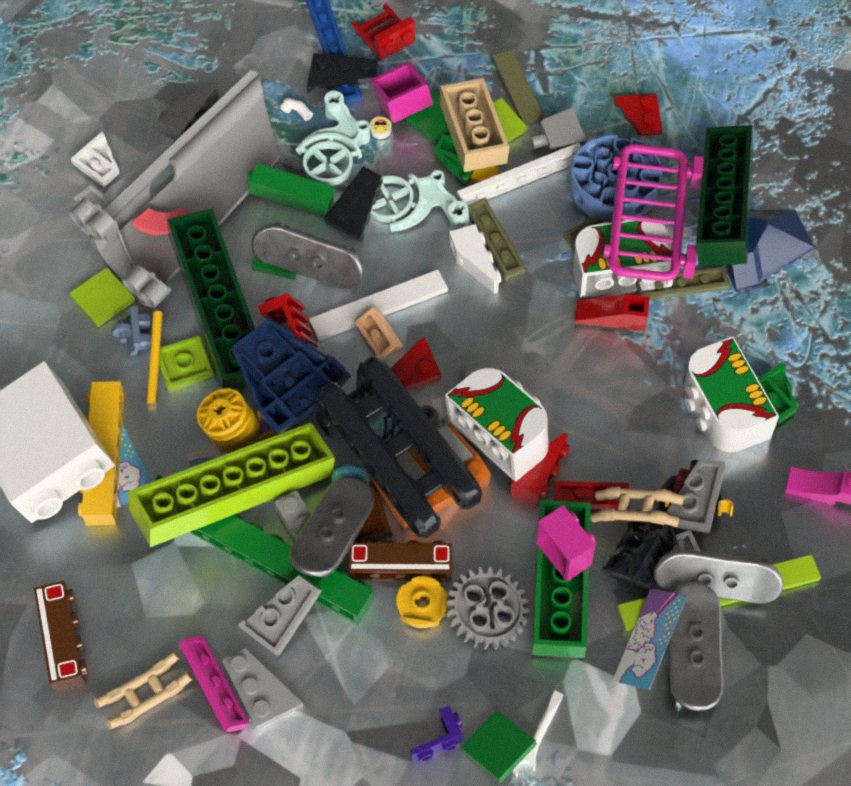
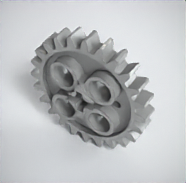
[445,567,530,650]

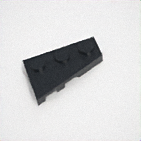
[307,53,378,93]
[324,166,383,243]

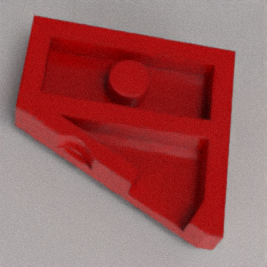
[614,94,663,136]
[390,337,442,391]

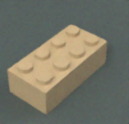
[440,78,509,172]

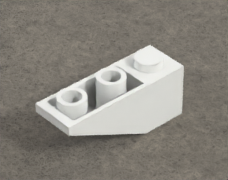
[449,224,501,294]

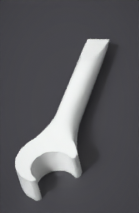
[512,690,564,777]

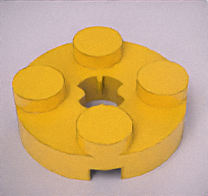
[396,576,448,628]

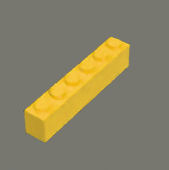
[78,381,124,525]

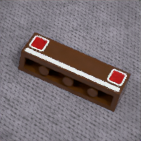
[349,540,452,581]
[34,581,88,692]

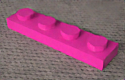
[179,636,250,732]

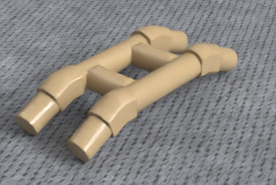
[590,487,684,527]
[94,650,193,729]

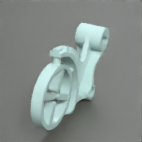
[296,91,370,186]
[370,170,470,232]

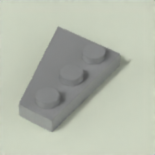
[659,458,726,533]
[237,575,322,655]
[222,648,304,730]

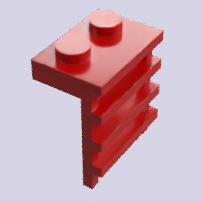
[351,4,415,61]
[258,293,319,348]

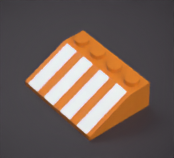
[368,423,491,531]

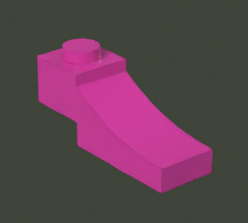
[785,467,851,505]

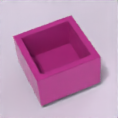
[370,61,433,123]
[536,505,596,581]

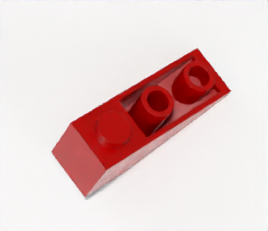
[574,294,650,331]
[510,433,570,506]

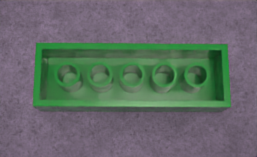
[532,500,591,658]

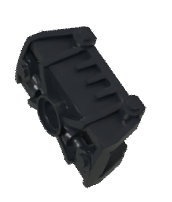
[602,510,678,589]

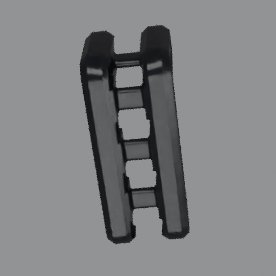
[316,356,483,538]

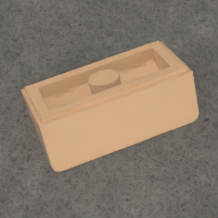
[354,308,403,359]

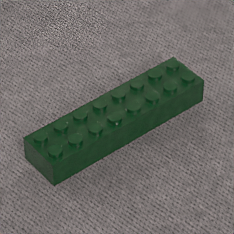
[696,125,754,265]
[167,208,255,390]

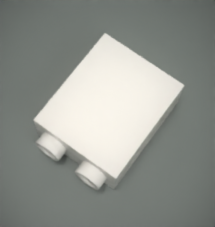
[0,361,115,523]

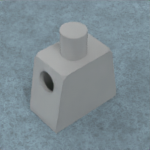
[530,108,587,155]

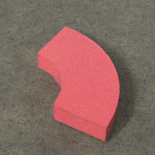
[132,207,190,236]

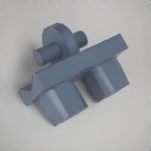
[112,307,151,356]

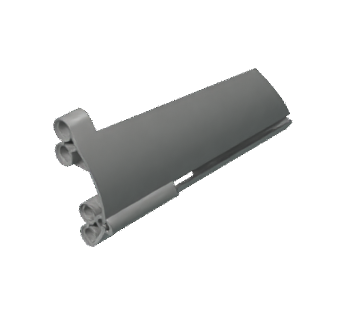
[69,70,280,308]

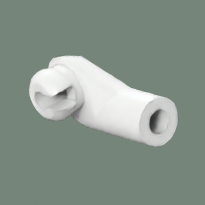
[280,97,313,121]

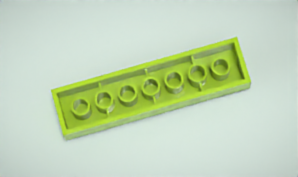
[128,422,335,547]

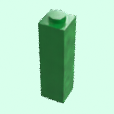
[246,163,335,217]

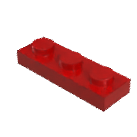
[554,481,630,510]

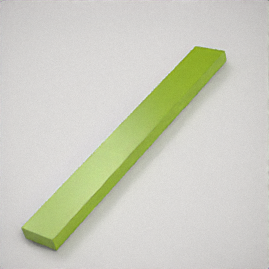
[617,555,821,632]

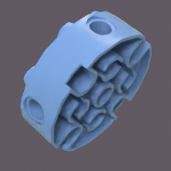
[570,135,662,222]

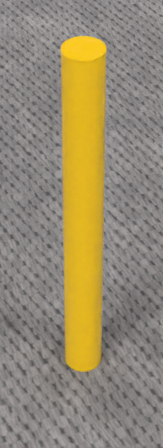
[146,311,163,405]

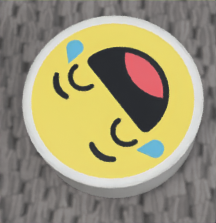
[370,116,392,139]

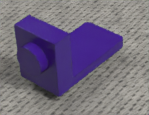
[410,706,462,762]

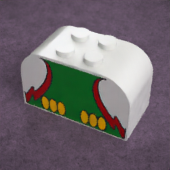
[573,219,673,300]
[683,336,779,452]
[445,368,549,482]

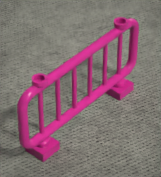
[603,144,704,282]

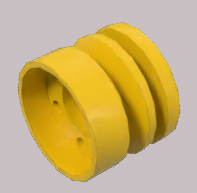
[196,388,260,454]

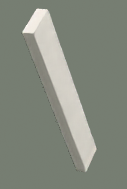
[457,143,582,205]
[309,269,448,342]

